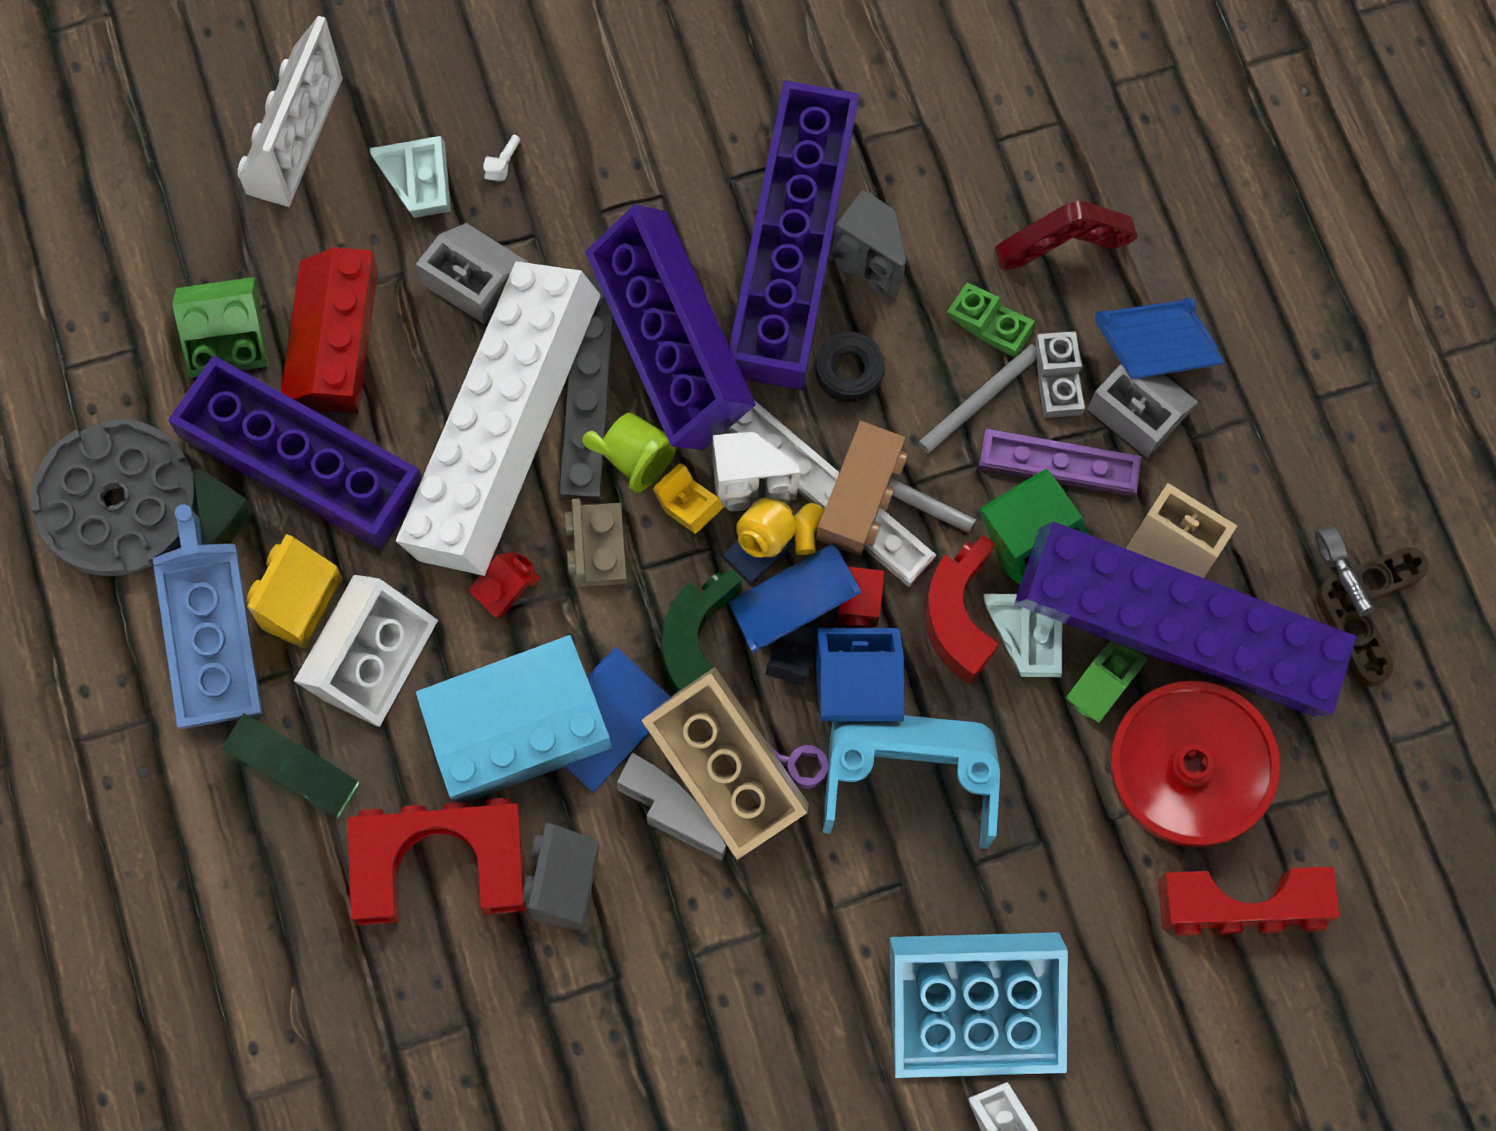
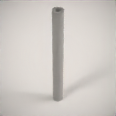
[918,344,1037,454]

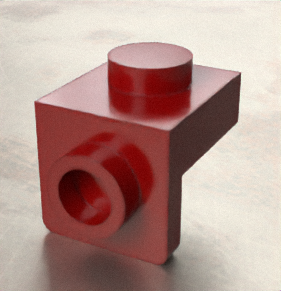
[468,552,541,618]

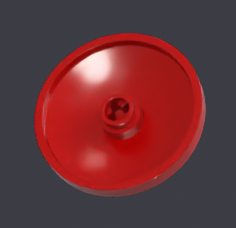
[1110,681,1280,847]

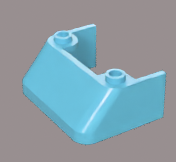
[822,715,1000,849]

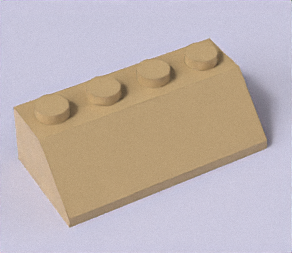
[641,667,809,860]

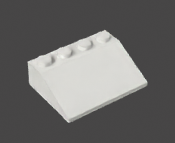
[238,16,343,207]

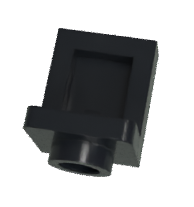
[765,622,823,687]

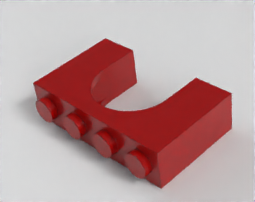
[347,798,526,925]

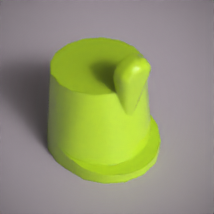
[582,412,678,493]

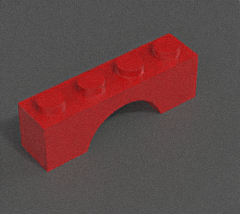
[1158,866,1340,936]

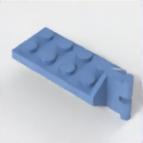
[153,504,263,729]

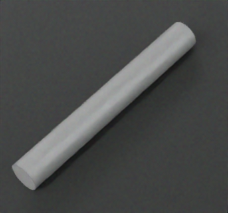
[888,478,976,534]

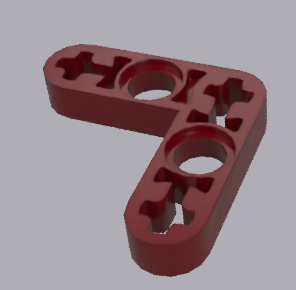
[995,201,1137,270]

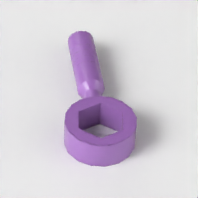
[772,745,829,789]

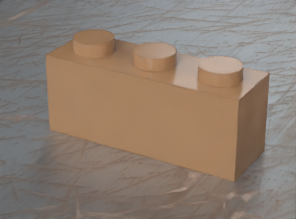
[816,420,909,556]

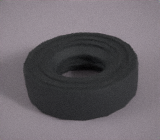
[815,332,885,402]

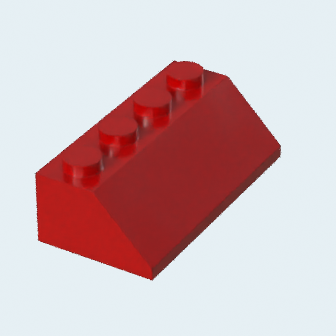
[281,247,378,414]

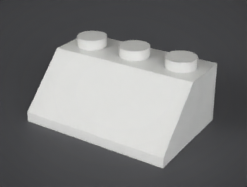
[294,575,438,727]

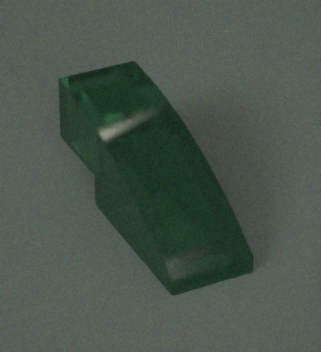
[221,713,359,819]

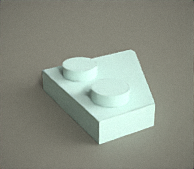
[370,136,451,218]
[984,594,1062,677]

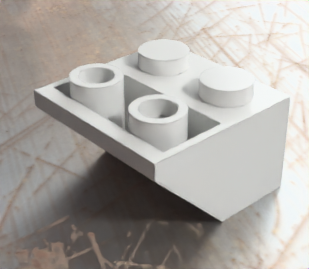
[712,431,800,511]

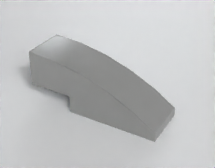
[617,753,726,861]

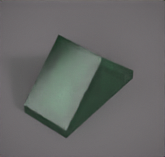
[193,469,254,545]

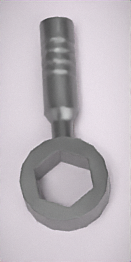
[1315,525,1374,617]

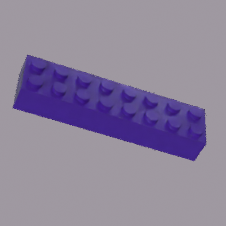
[729,80,859,390]
[1014,521,1357,717]

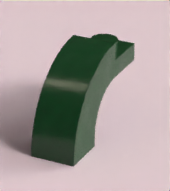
[662,568,743,694]

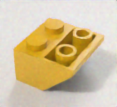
[247,534,343,649]

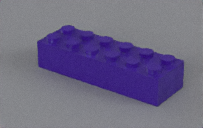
[585,204,756,450]
[168,355,422,551]

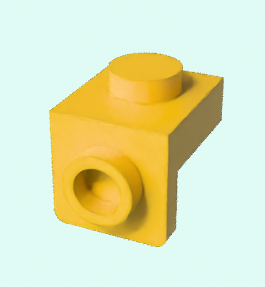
[653,463,724,534]

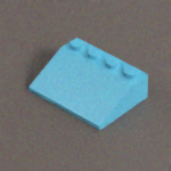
[416,635,612,803]
[890,932,1068,1078]

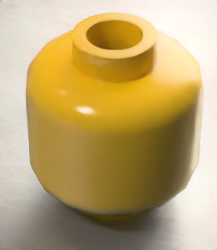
[736,498,797,558]

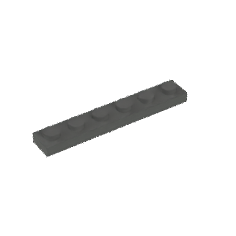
[559,276,614,502]

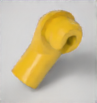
[794,503,824,555]

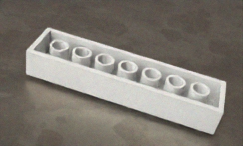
[396,261,601,576]

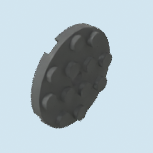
[31,419,197,576]

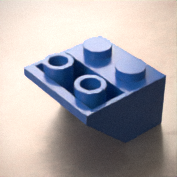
[814,628,904,721]

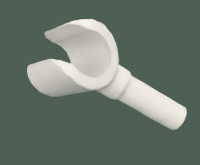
[484,135,521,181]

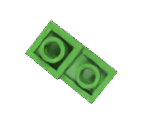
[947,283,1036,358]

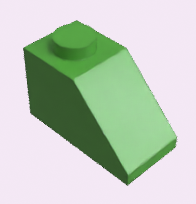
[1066,641,1148,723]

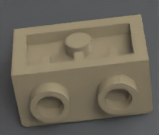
[565,498,627,587]

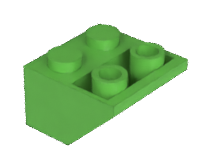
[172,277,268,378]

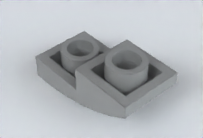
[1036,331,1085,418]

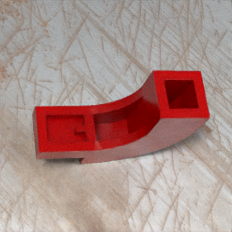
[925,534,999,685]

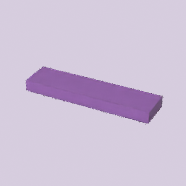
[978,429,1142,497]

